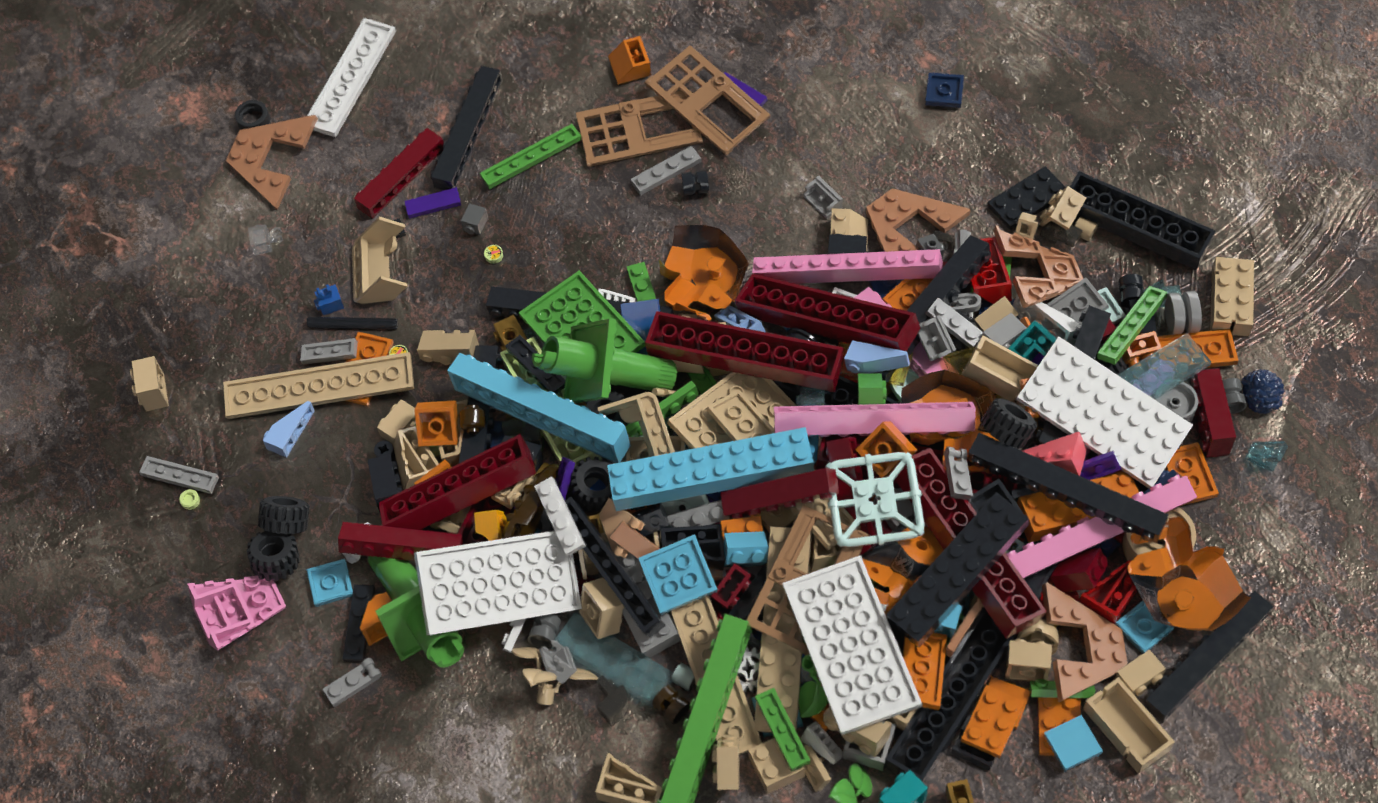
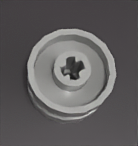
[1165,291,1202,335]
[1154,380,1198,423]

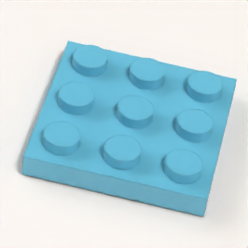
[638,534,718,615]

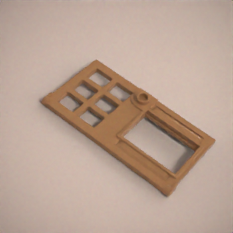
[645,45,770,155]
[576,91,703,167]
[747,504,869,655]

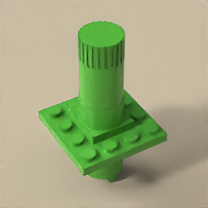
[532,318,677,403]
[368,556,464,667]

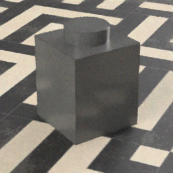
[461,203,488,235]

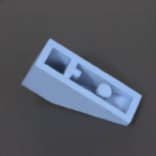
[714,305,766,332]
[844,340,910,374]
[263,401,315,458]

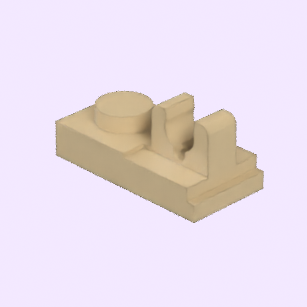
[804,745,831,792]

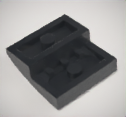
[951,714,996,771]

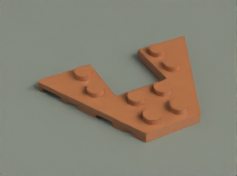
[226,115,318,210]
[866,188,970,252]
[993,225,1083,308]
[1042,583,1128,702]

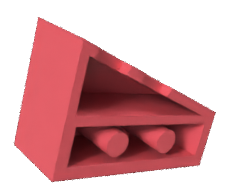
[1023,432,1087,476]

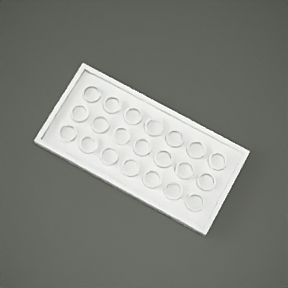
[1016,337,1193,488]
[414,531,582,635]
[783,555,922,735]

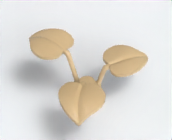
[511,647,600,705]

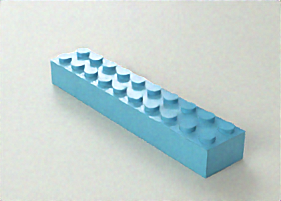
[447,353,631,463]
[607,427,814,511]

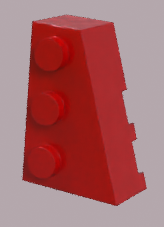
[1079,559,1137,625]

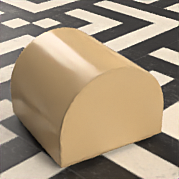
[1072,216,1098,241]

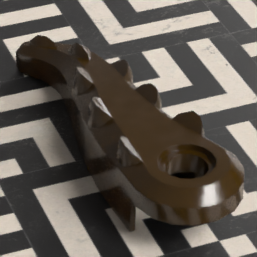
[502,464,560,539]

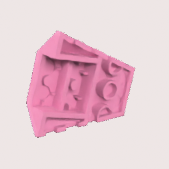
[187,576,286,651]

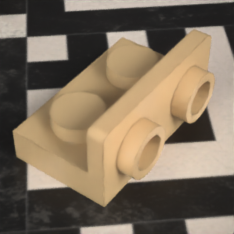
[491,475,534,509]

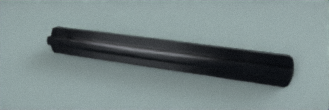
[306,317,398,329]

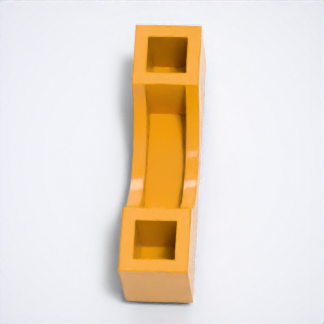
[474,510,507,541]

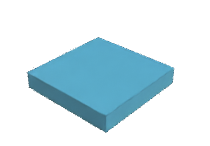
[306,559,353,607]
[1115,601,1174,654]
[1044,715,1103,771]

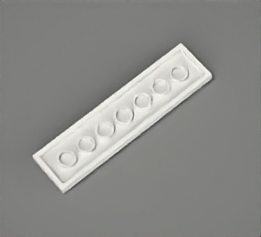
[308,18,396,137]

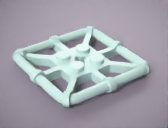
[826,452,924,547]

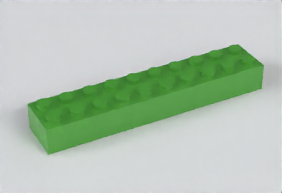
[657,614,752,803]

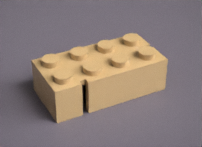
[1210,257,1254,337]
[962,336,1039,409]
[1083,677,1175,774]

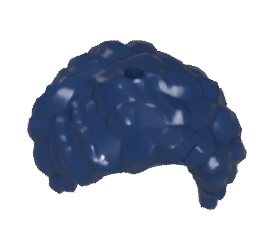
[1241,369,1285,414]

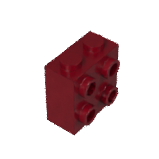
[1051,548,1108,593]
[710,563,751,612]

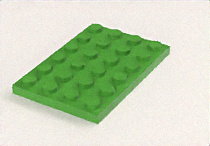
[519,270,646,353]

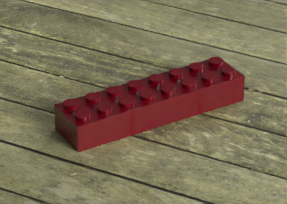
[379,434,537,530]

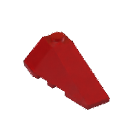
[970,237,1012,304]

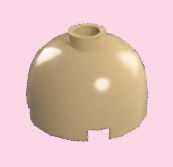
[1017,619,1059,656]

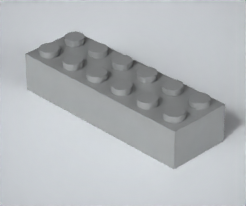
[606,541,681,658]

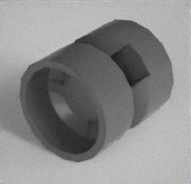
[1222,378,1247,414]
[528,614,561,649]

